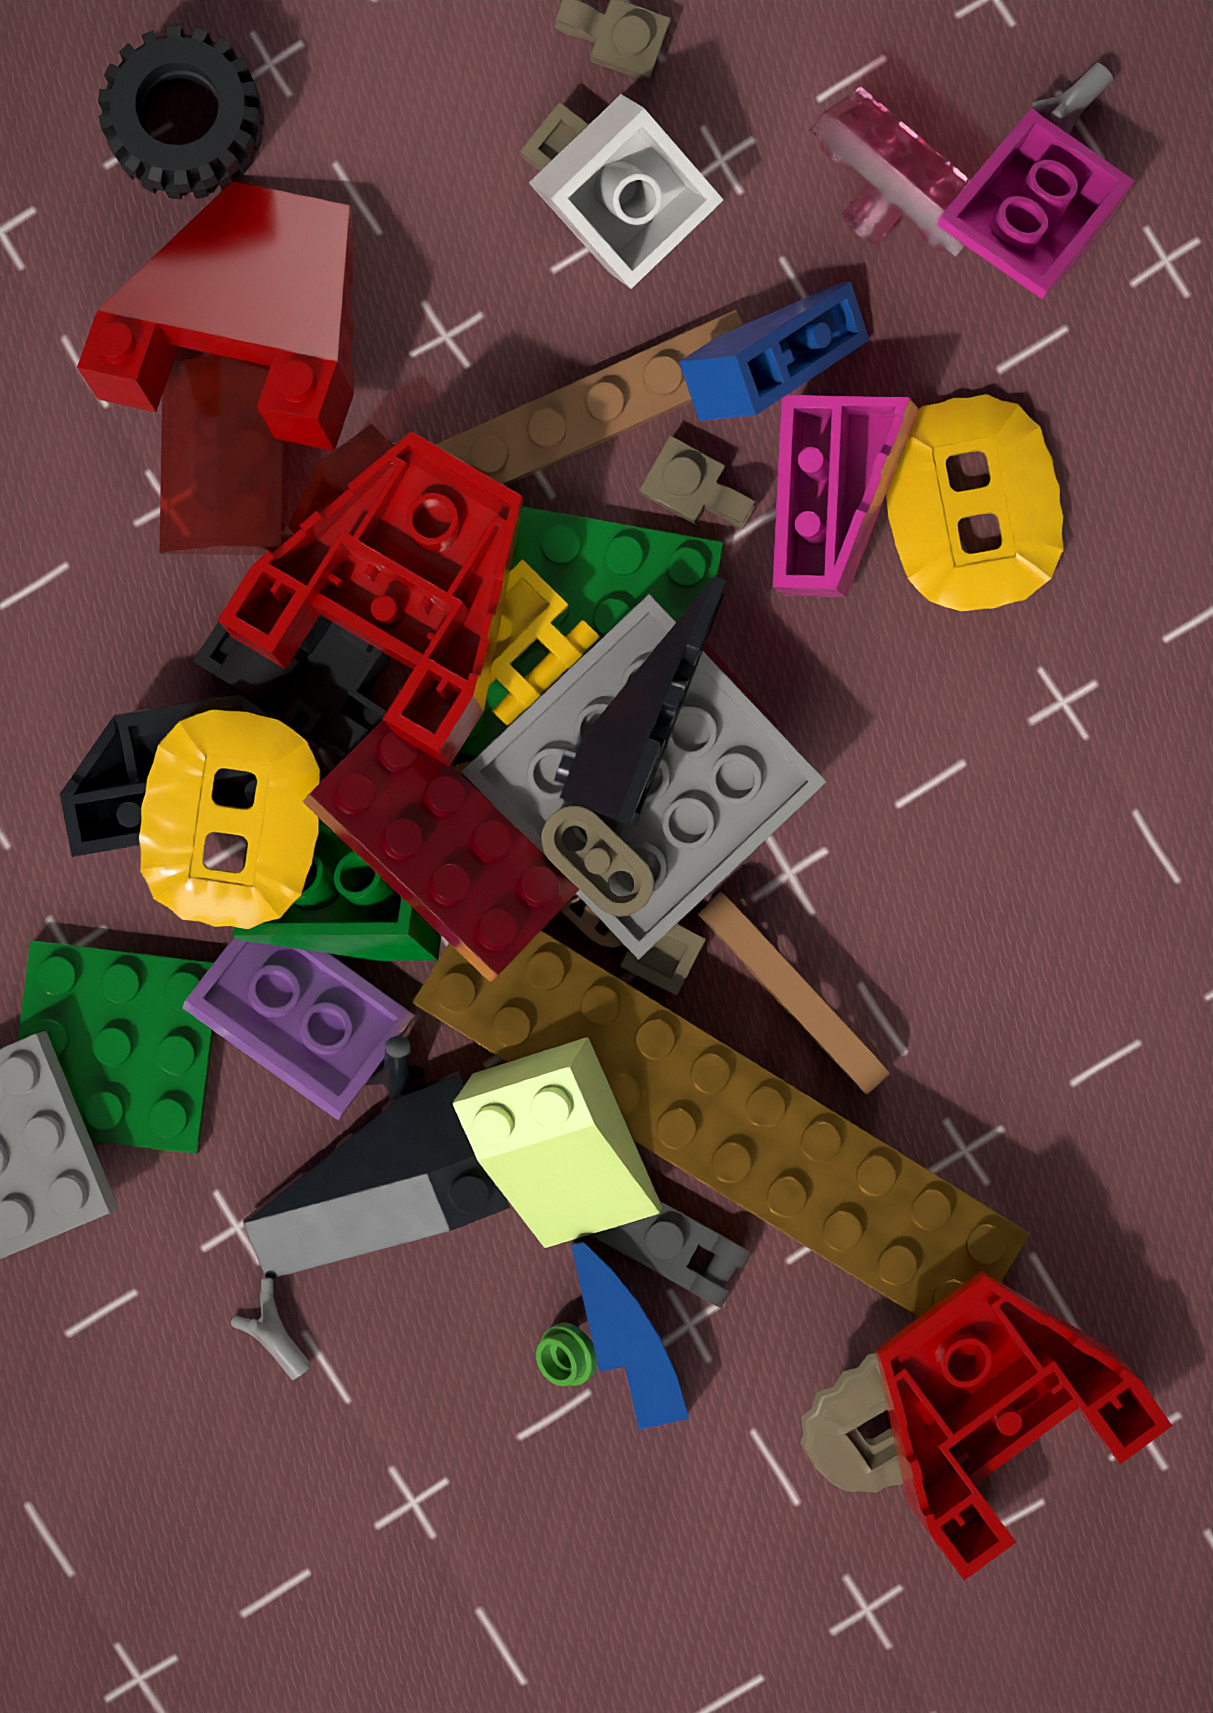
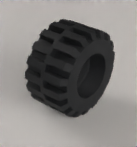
[98,26,264,200]

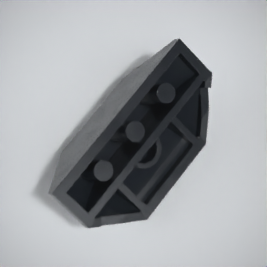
[60,693,321,857]

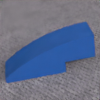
[571,1240,689,1430]

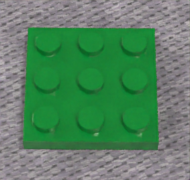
[17,940,214,1154]

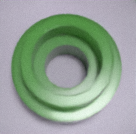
[536,1323,597,1386]

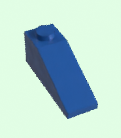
[679,281,870,421]

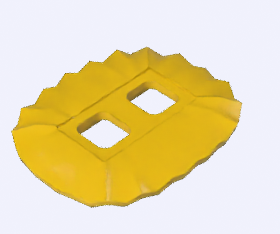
[886,394,1064,611]
[139,710,320,929]

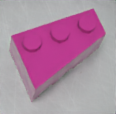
[773,395,919,597]

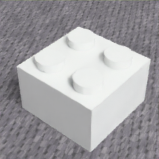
[529,94,723,289]

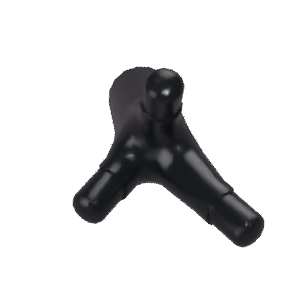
[365,1036,424,1101]

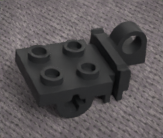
[193,555,392,760]

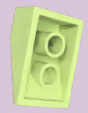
[452,1037,663,1248]

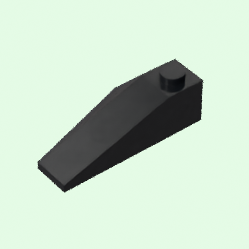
[554,576,729,826]
[243,1071,510,1278]

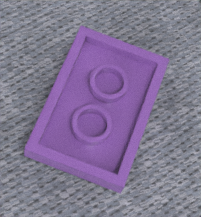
[182,938,415,1121]

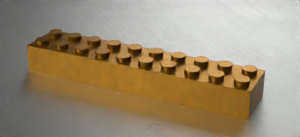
[412,931,1031,1317]

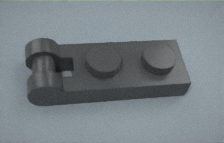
[590,1200,752,1308]

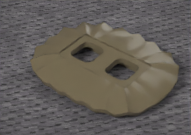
[800,1353,903,1493]

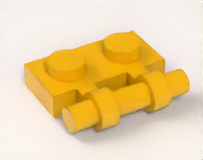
[488,559,600,727]

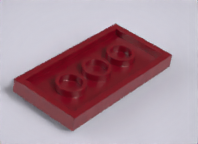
[303,720,580,983]

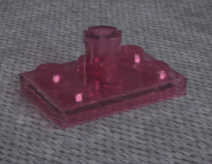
[809,87,970,256]

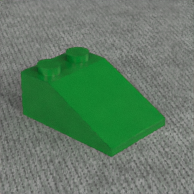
[232,818,441,961]

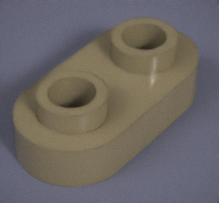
[541,806,654,916]

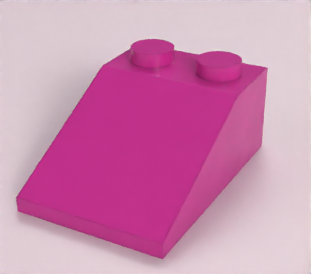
[936,108,1135,299]

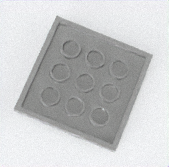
[462,594,827,959]

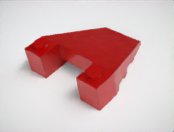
[77,181,354,451]
[217,431,523,766]
[875,1271,1173,1581]

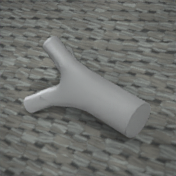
[1032,63,1114,134]
[231,1277,312,1380]

